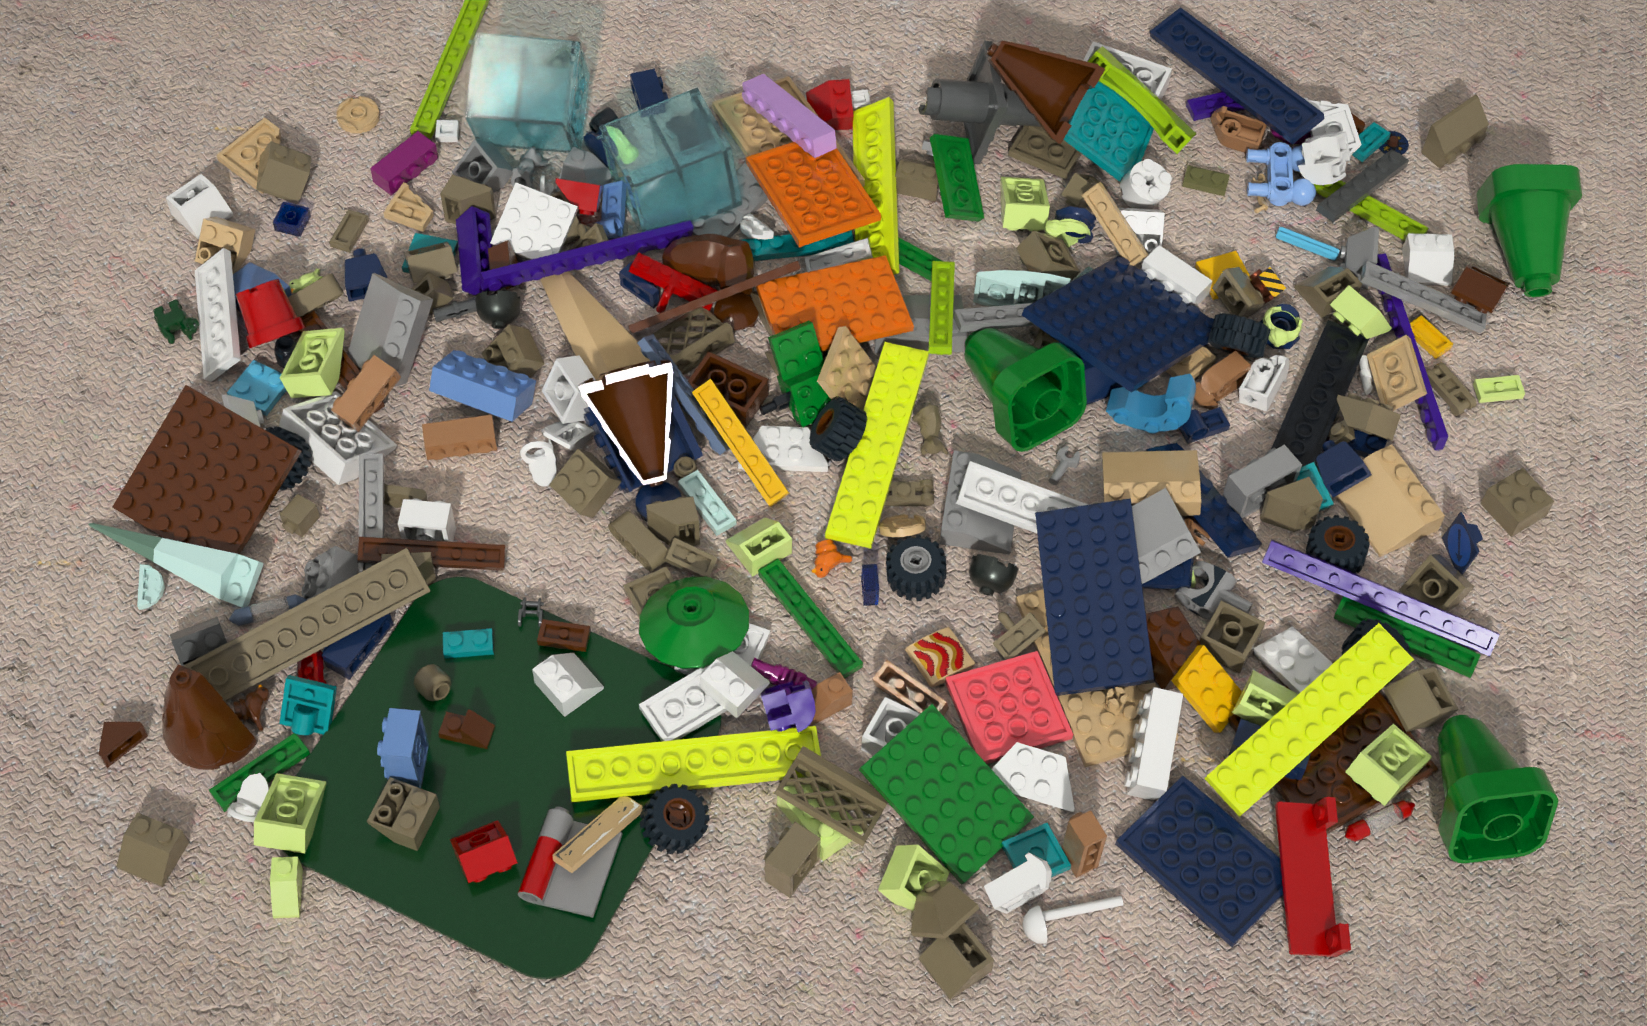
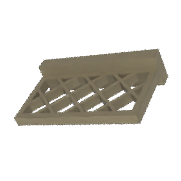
[653,307,735,375]
[774,746,888,846]

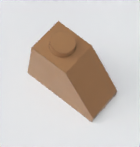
[809,672,853,726]

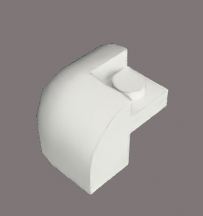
[1298,131,1350,185]

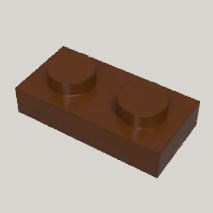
[537,619,591,652]

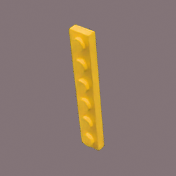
[692,379,790,507]

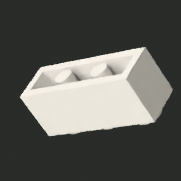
[1141,245,1212,307]

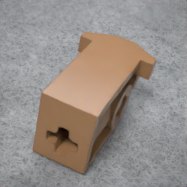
[1211,106,1267,153]
[1194,351,1251,410]

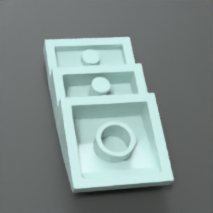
[973,270,1071,307]

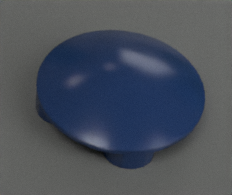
[635,482,682,522]

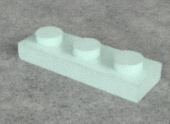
[678,470,736,536]

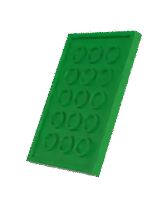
[858,704,1034,885]

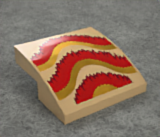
[905,627,975,687]

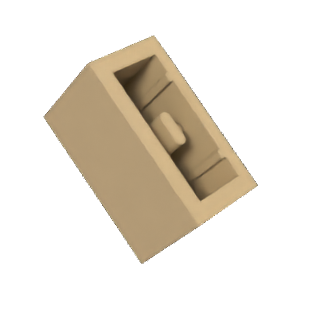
[195,217,256,274]

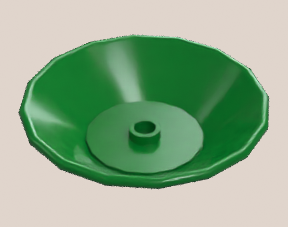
[639,576,749,669]

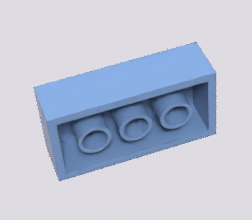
[429,350,536,422]

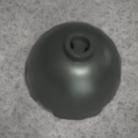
[475,290,521,329]
[969,554,1019,596]

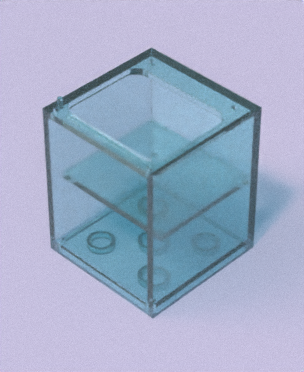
[465,33,590,153]
[596,87,742,233]

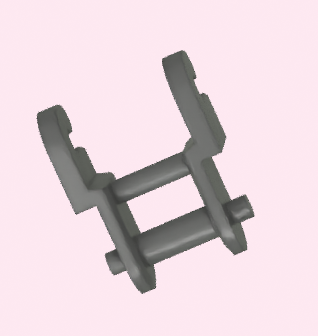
[518,597,544,627]

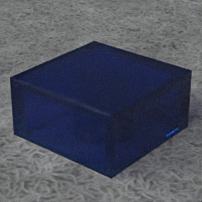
[273,202,311,237]
[861,564,879,606]

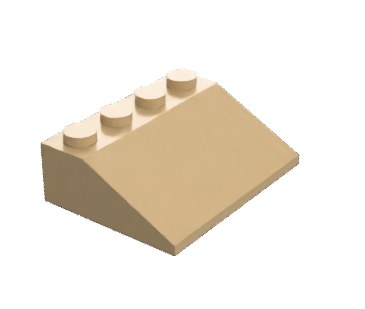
[1336,444,1445,557]
[1102,450,1201,516]

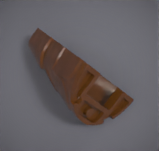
[986,40,1105,144]
[579,360,673,487]
[162,664,257,770]

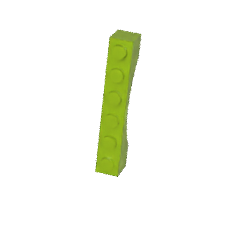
[1087,46,1197,154]

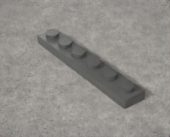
[1316,149,1409,222]

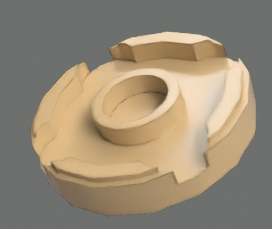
[336,96,380,133]
[878,514,926,537]

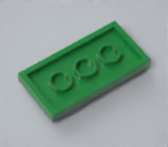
[929,134,984,222]

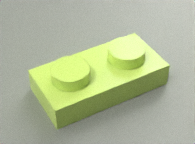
[1473,375,1525,403]

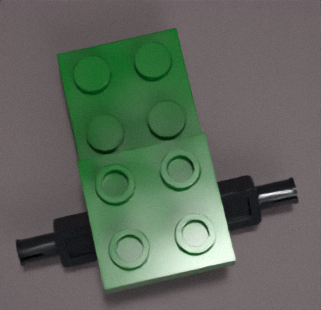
[759,320,831,427]

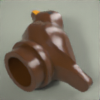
[233,684,270,732]

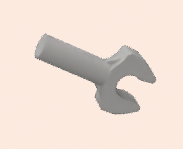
[1049,446,1080,485]

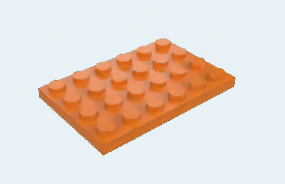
[746,142,881,247]
[756,255,914,351]

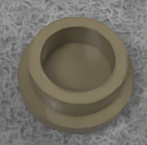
[673,457,697,479]

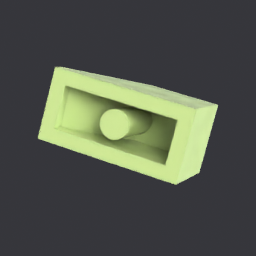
[270,857,303,918]

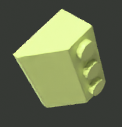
[777,777,863,861]

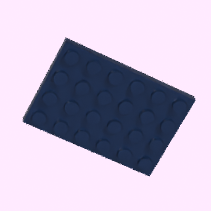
[1115,776,1284,947]

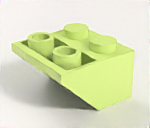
[726,517,792,577]
[1232,670,1297,726]

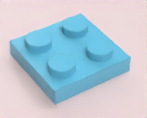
[227,360,287,416]

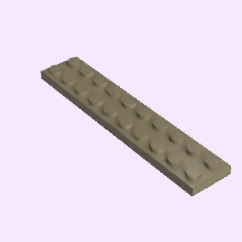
[184,548,431,701]

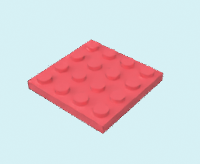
[945,651,1073,764]

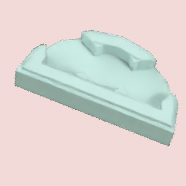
[137,564,165,610]

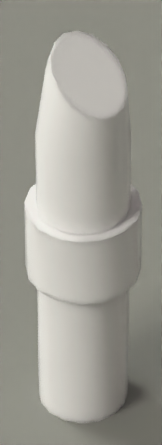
[1359,355,1372,395]

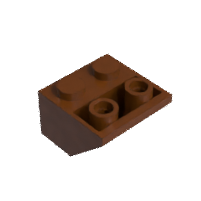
[1451,264,1510,314]

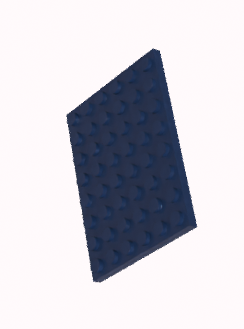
[1022,256,1214,393]

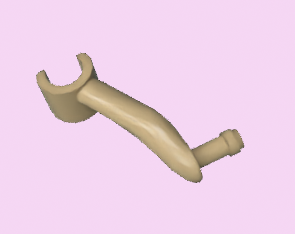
[1251,174,1268,213]

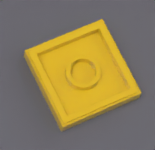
[1195,251,1251,300]

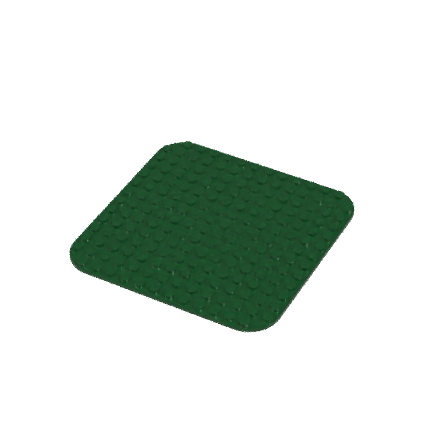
[282,577,721,979]

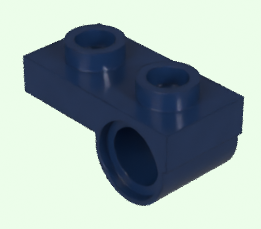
[1178,407,1230,444]

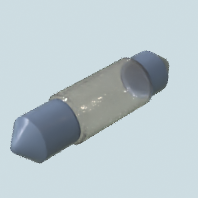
[229,594,307,626]

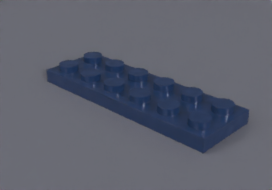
[1146,443,1262,558]

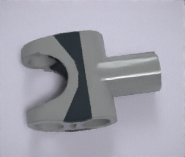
[1175,561,1253,620]

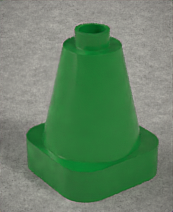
[1476,164,1582,297]
[964,328,1087,452]
[1437,715,1558,863]

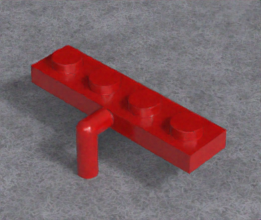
[629,252,718,313]

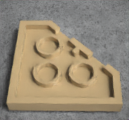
[216,118,281,194]

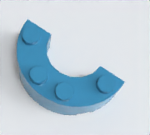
[1106,374,1196,434]

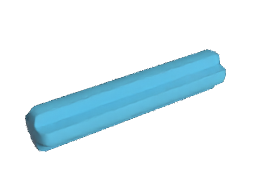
[1276,227,1340,261]

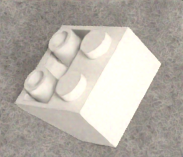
[166,174,233,239]
[1117,208,1165,255]

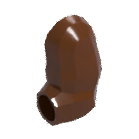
[662,234,756,295]

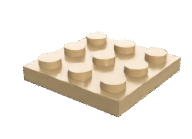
[817,326,877,410]

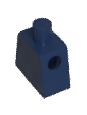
[345,248,388,302]
[1316,440,1372,497]

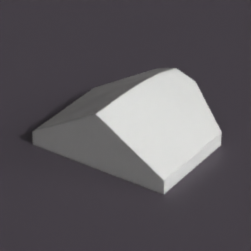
[541,421,594,452]

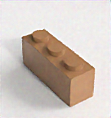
[331,355,401,432]
[422,415,497,460]
[872,660,949,716]
[1062,810,1107,878]

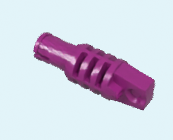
[751,657,817,690]

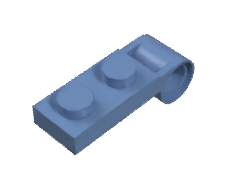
[596,180,627,240]

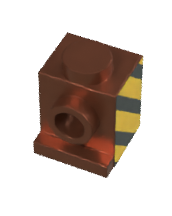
[1249,267,1286,304]

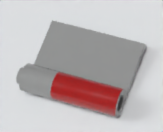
[518,807,623,918]

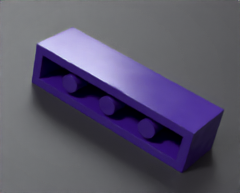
[456,206,493,296]

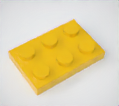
[1171,645,1242,733]

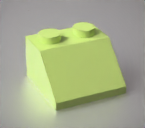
[1330,285,1392,339]
[878,844,950,911]

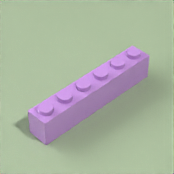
[742,74,837,158]

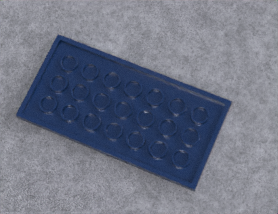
[1035,498,1155,696]

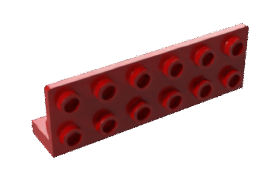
[1275,797,1351,957]

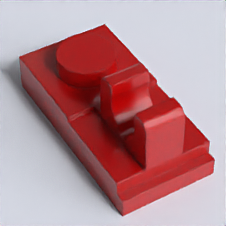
[297,650,326,684]

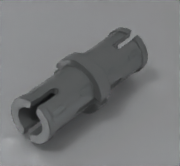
[432,297,477,323]

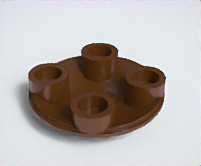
[714,293,759,330]

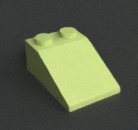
[1000,177,1050,232]
[280,328,345,398]
[1346,724,1432,806]
[254,773,326,854]

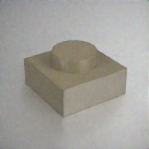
[1329,419,1355,444]

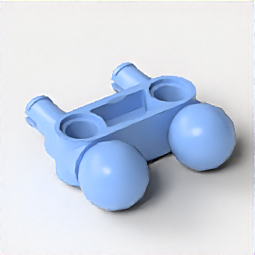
[1246,142,1316,206]

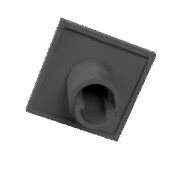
[918,41,1041,164]

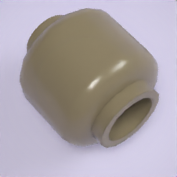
[414,664,451,701]

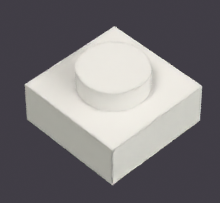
[435,120,459,142]

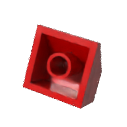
[806,79,854,130]
[555,178,603,215]
[450,820,517,883]

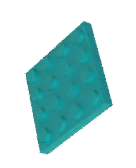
[1063,81,1154,182]

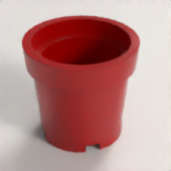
[235,279,306,349]

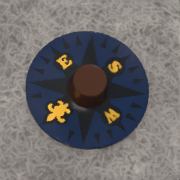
[1379,131,1409,155]

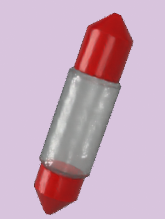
[1345,800,1415,842]

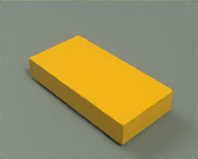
[1410,315,1453,359]

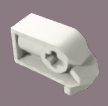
[1239,355,1289,412]
[984,853,1052,914]

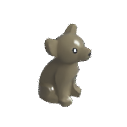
[912,405,949,455]

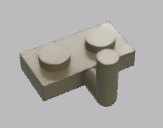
[569,223,608,250]
[993,612,1047,660]

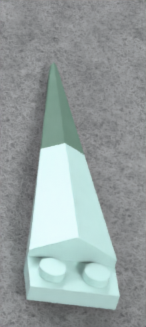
[89,523,264,608]

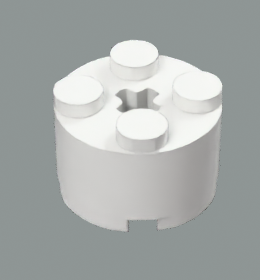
[1120,159,1172,209]

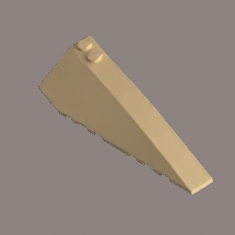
[540,271,681,404]

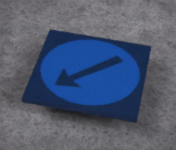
[1442,512,1483,575]

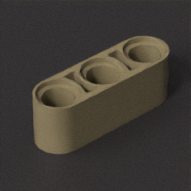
[288,273,344,318]
[608,511,668,572]

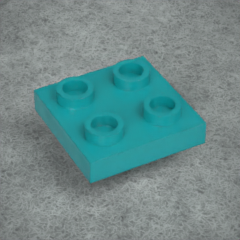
[279,675,337,735]

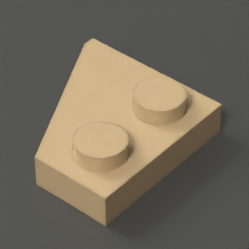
[383,182,434,232]

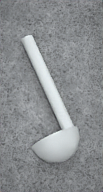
[1022,895,1123,944]

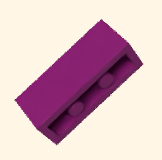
[370,131,438,196]

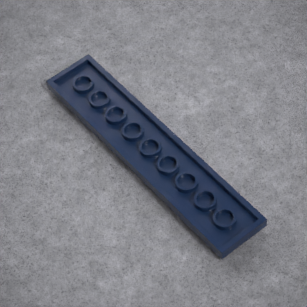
[1149,7,1325,145]

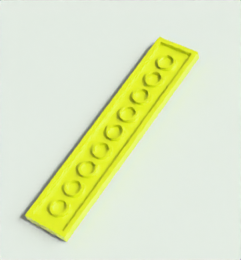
[853,97,899,275]
[825,342,929,549]
[1204,623,1414,817]
[566,726,821,802]

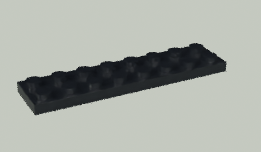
[1271,320,1370,467]

